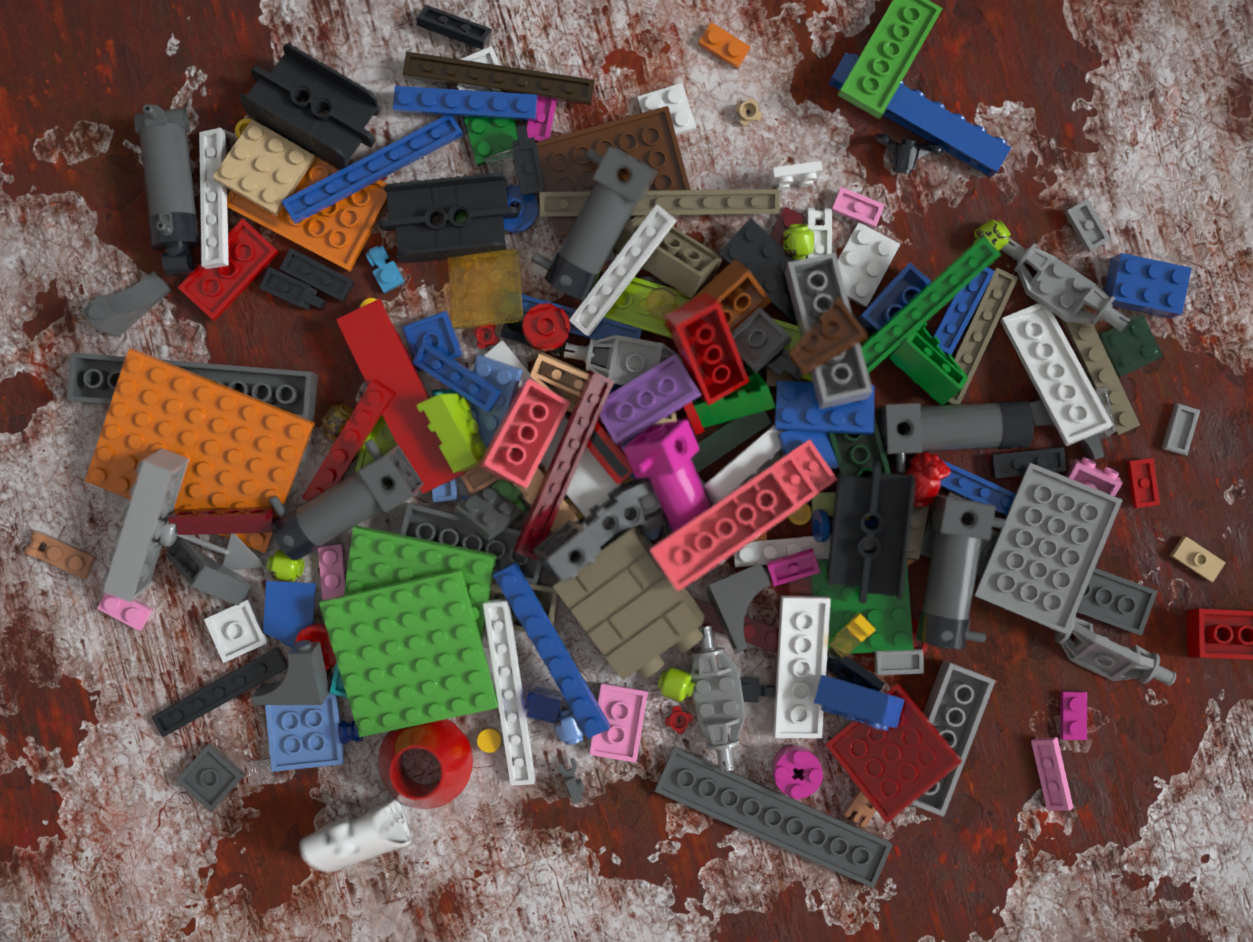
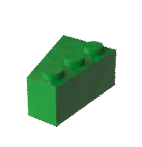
[889,322,968,406]
[692,366,776,428]

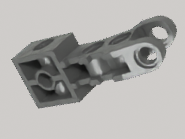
[532,477,667,583]

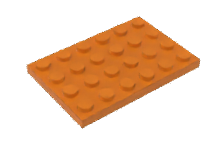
[227,127,387,272]

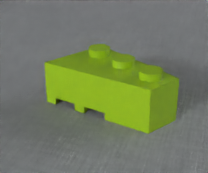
[416,394,487,472]

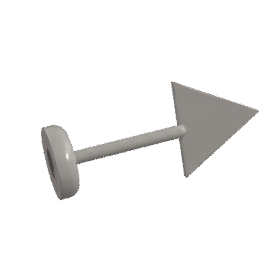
[160,521,265,570]

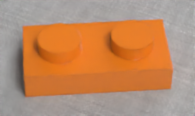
[698,22,751,70]

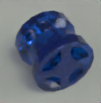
[338,719,363,745]

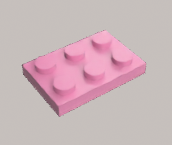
[589,683,648,763]

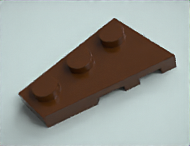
[789,297,867,376]

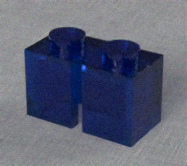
[524,686,563,724]

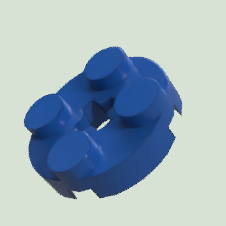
[503,185,539,234]

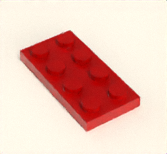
[178,218,279,321]

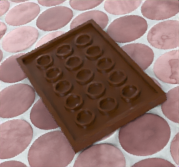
[535,106,690,238]

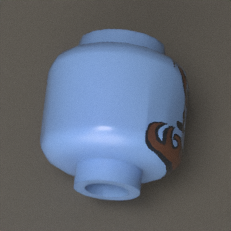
[553,708,585,745]

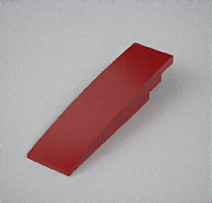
[336,299,466,494]

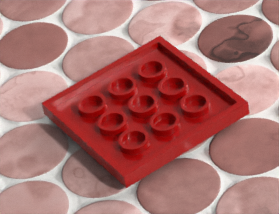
[825,684,963,823]

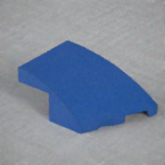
[263,581,316,648]

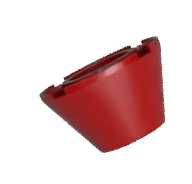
[378,719,473,809]

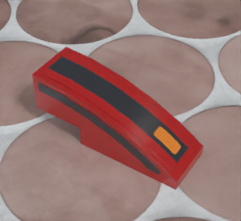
[586,419,633,485]

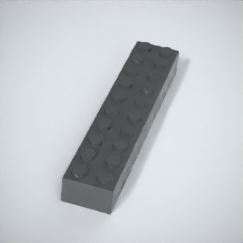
[67,352,318,422]

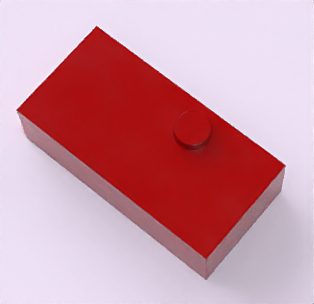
[664,292,750,406]
[1187,609,1253,661]

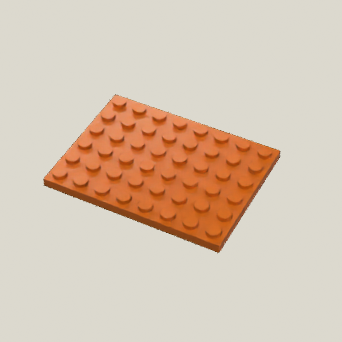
[85,348,315,553]

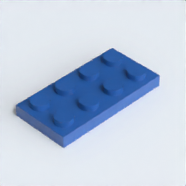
[775,381,874,435]

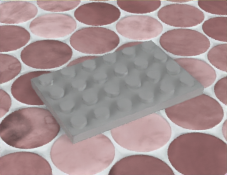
[973,463,1122,634]

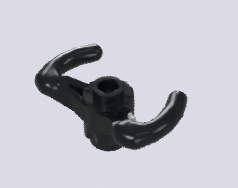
[873,133,944,174]

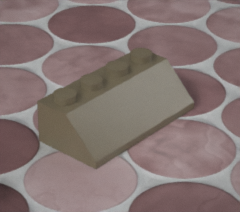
[614,215,723,299]

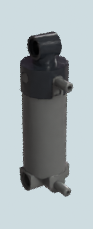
[134,104,201,276]

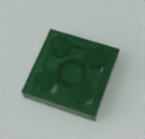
[1098,314,1163,378]

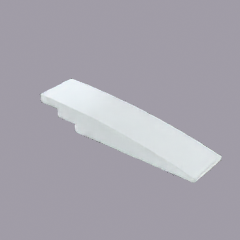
[468,340,621,517]

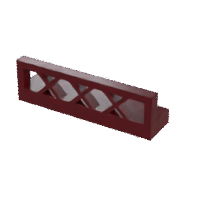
[168,507,275,535]

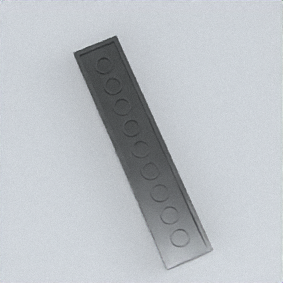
[920,508,1158,636]
[655,746,893,888]

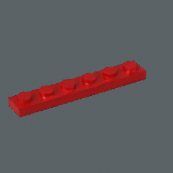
[302,380,395,501]

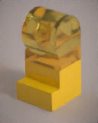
[828,612,876,658]

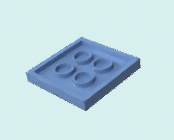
[265,693,345,772]

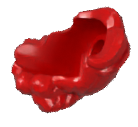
[905,452,951,508]

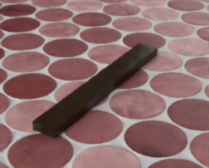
[403,51,595,105]

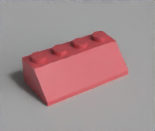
[478,379,571,488]

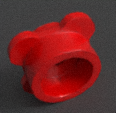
[473,323,500,349]
[665,706,693,734]

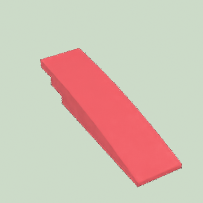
[650,439,838,591]

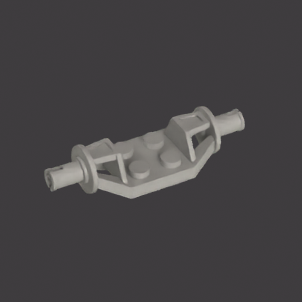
[1001,237,1130,332]
[564,335,686,386]
[1038,615,1177,686]
[691,625,746,772]

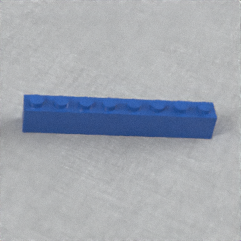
[829,52,1012,178]

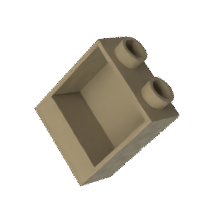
[553,525,705,681]

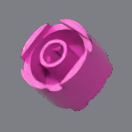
[772,745,823,800]

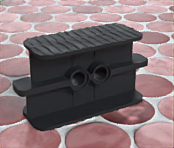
[239,43,380,170]
[379,173,519,263]
[827,462,915,604]

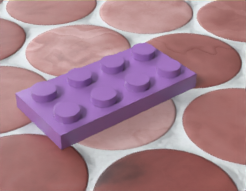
[600,354,701,446]

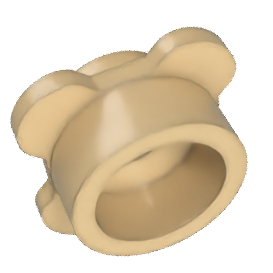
[735,99,762,126]

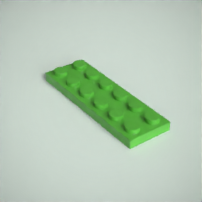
[838,0,943,119]

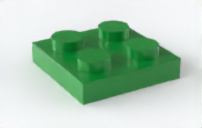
[464,117,518,166]

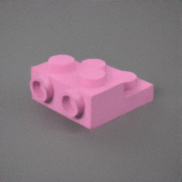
[1065,457,1122,497]

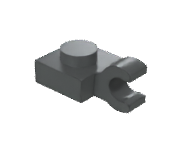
[558,757,586,804]

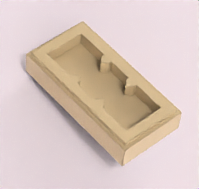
[1170,536,1226,582]

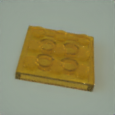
[448,249,523,329]

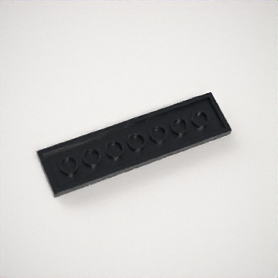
[718,218,874,346]

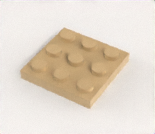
[212,120,315,216]

